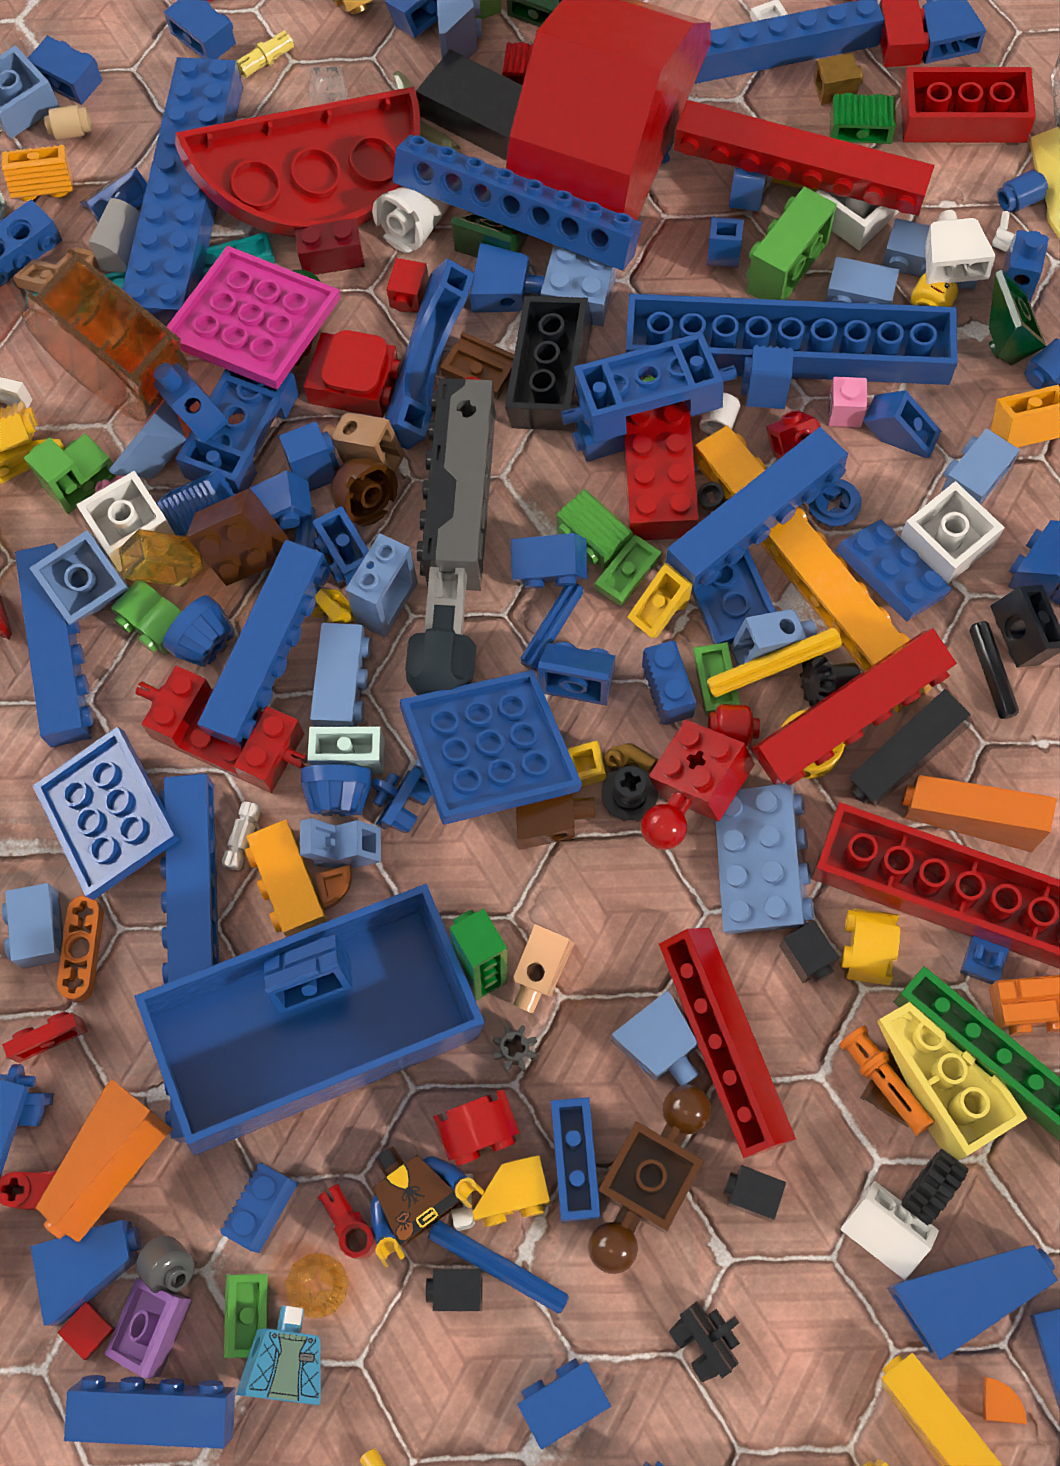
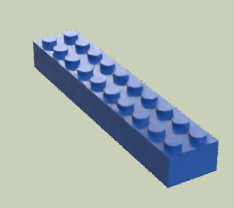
[118,57,243,331]
[626,294,958,385]

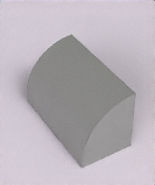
[89,198,140,273]

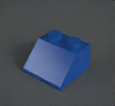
[1008,520,1060,599]
[538,642,616,706]

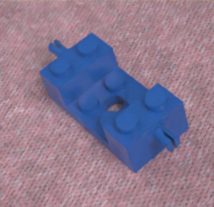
[561,332,737,442]
[176,369,300,494]

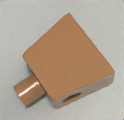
[323,413,405,473]

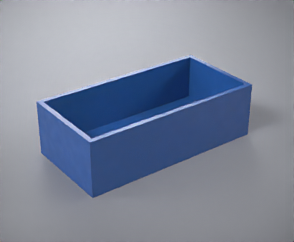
[134,883,485,1156]

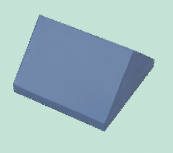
[109,401,186,479]

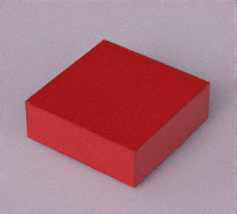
[57,1302,115,1360]

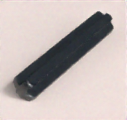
[969,621,1019,719]

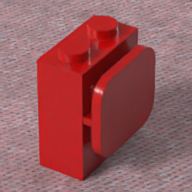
[304,330,402,418]

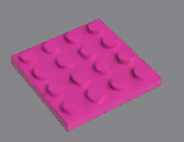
[161,246,341,389]

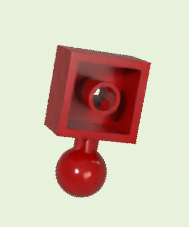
[641,719,755,850]

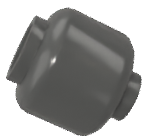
[136,1236,195,1294]

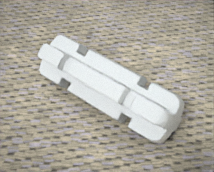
[222,802,261,871]

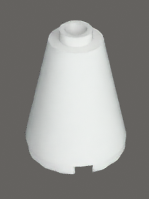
[372,187,450,253]

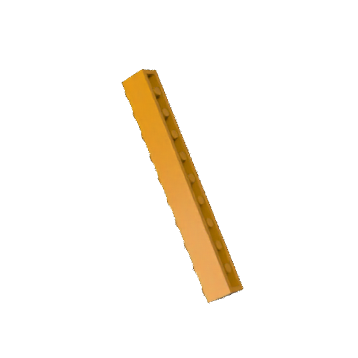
[694,425,932,713]

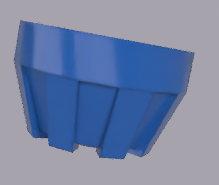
[163,595,235,667]
[301,764,372,817]

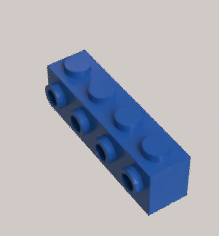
[64,1375,235,1449]

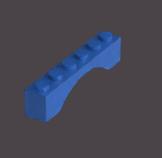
[385,258,475,450]

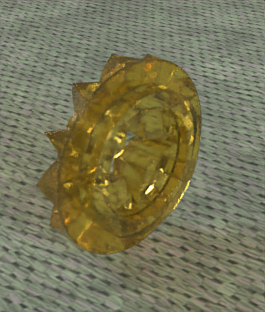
[285,1253,348,1318]

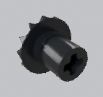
[800,655,861,707]
[601,766,658,822]

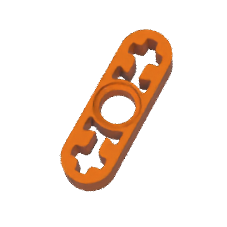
[57,895,104,1002]

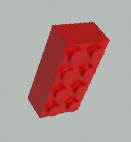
[900,67,1036,143]
[624,401,698,540]

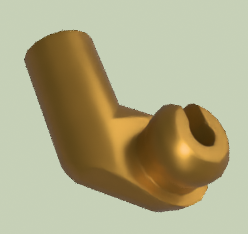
[604,743,658,774]

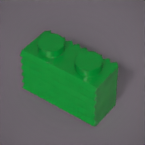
[830,93,896,144]

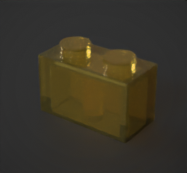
[119,529,204,587]

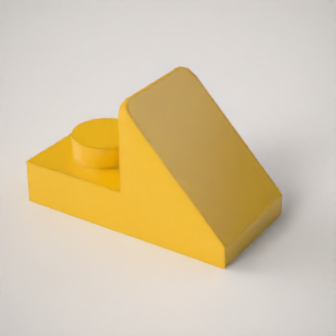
[627,563,693,638]

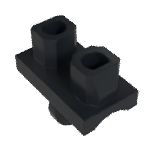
[669,1301,740,1382]

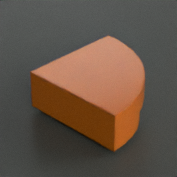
[315,864,352,910]
[983,1377,1027,1425]

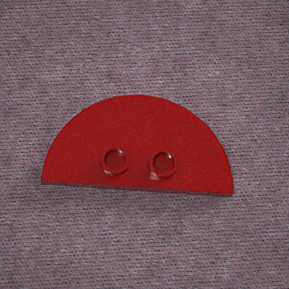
[175,86,420,237]

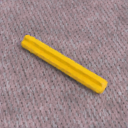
[707,628,842,697]

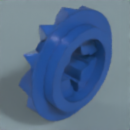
[808,479,862,529]

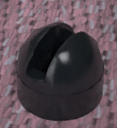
[697,482,725,512]

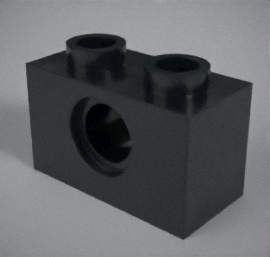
[990,585,1060,668]

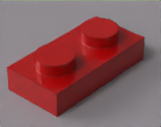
[2,1012,87,1063]

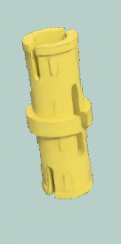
[236,30,294,79]

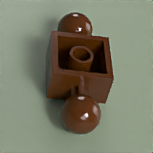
[588,1085,711,1274]

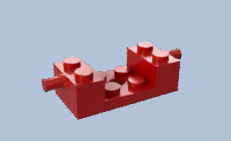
[135,665,308,793]

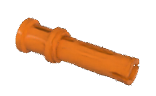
[839,1025,935,1136]

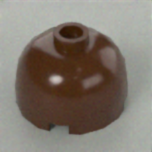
[330,457,398,527]

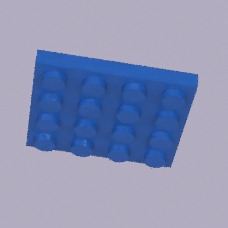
[400,670,582,825]

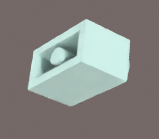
[308,727,385,774]

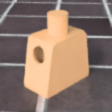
[513,924,575,1014]

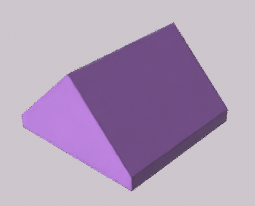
[104,1278,192,1378]

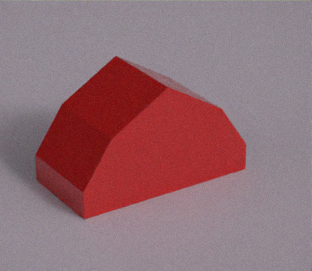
[506,0,711,235]

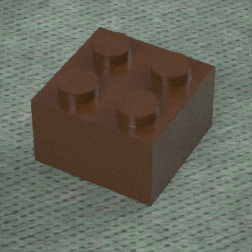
[186,488,289,586]

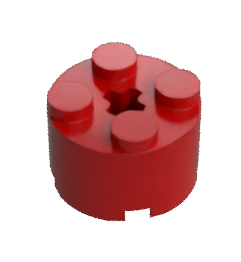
[433,1089,520,1166]

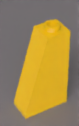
[881,1353,1003,1466]

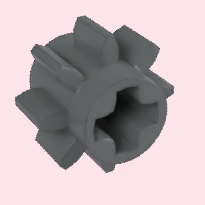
[493,1025,537,1072]

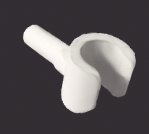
[992,211,1015,252]
[451,1173,475,1231]

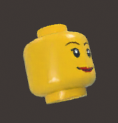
[910,273,959,307]

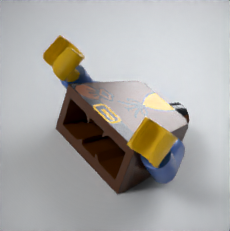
[370,1146,484,1267]

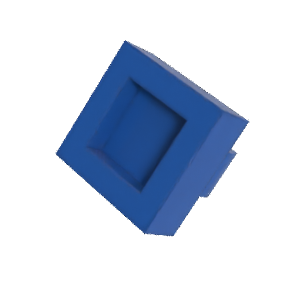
[960,936,1009,984]

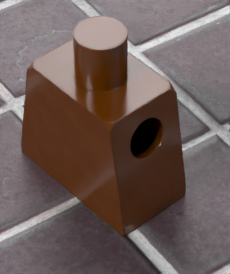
[516,793,595,850]

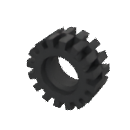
[901,1149,969,1226]

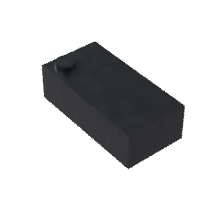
[416,49,523,161]
[505,296,593,431]

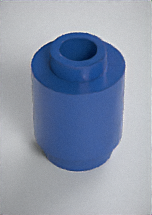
[997,170,1048,212]

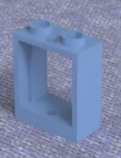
[345,533,418,637]

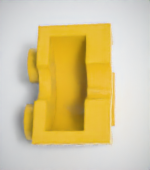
[841,908,900,986]

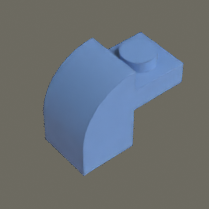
[300,818,381,868]

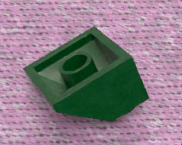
[988,270,1046,366]

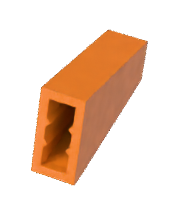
[901,775,1057,852]
[36,1079,172,1243]

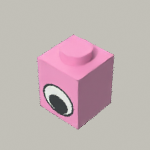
[828,377,867,427]

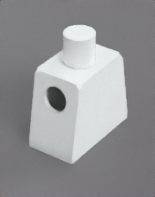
[925,210,995,285]

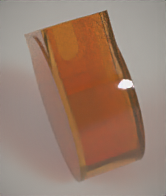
[21,248,189,422]

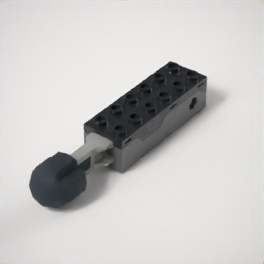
[405,377,496,695]

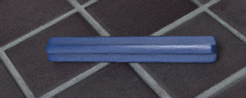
[428,1221,569,1313]

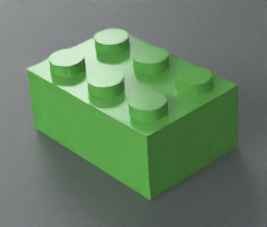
[746,187,837,300]

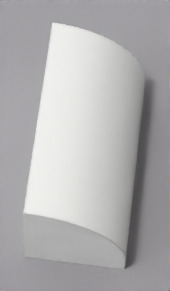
[840,1181,939,1280]

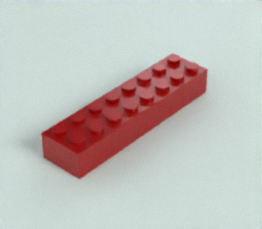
[811,802,1060,969]

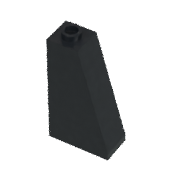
[849,689,971,807]

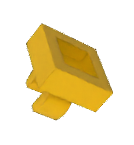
[312,588,355,624]

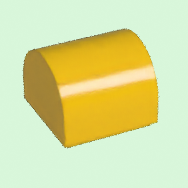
[567,741,607,787]

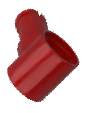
[317,1184,377,1259]

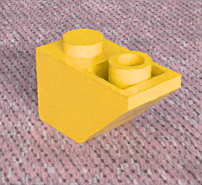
[472,1155,551,1227]

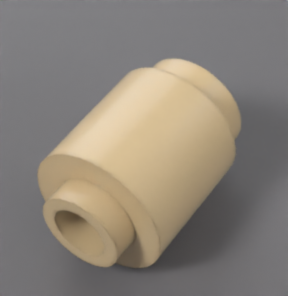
[44,104,92,140]

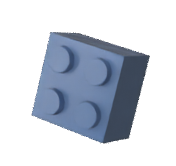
[0,45,60,139]
[541,245,617,326]

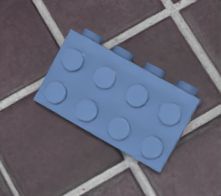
[716,783,814,935]

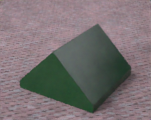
[451,212,528,258]

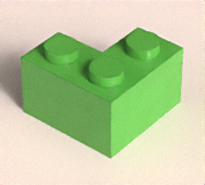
[24,433,116,514]

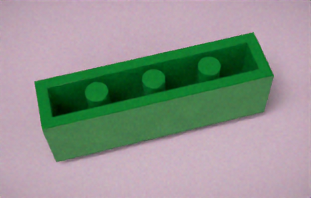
[450,908,507,1001]

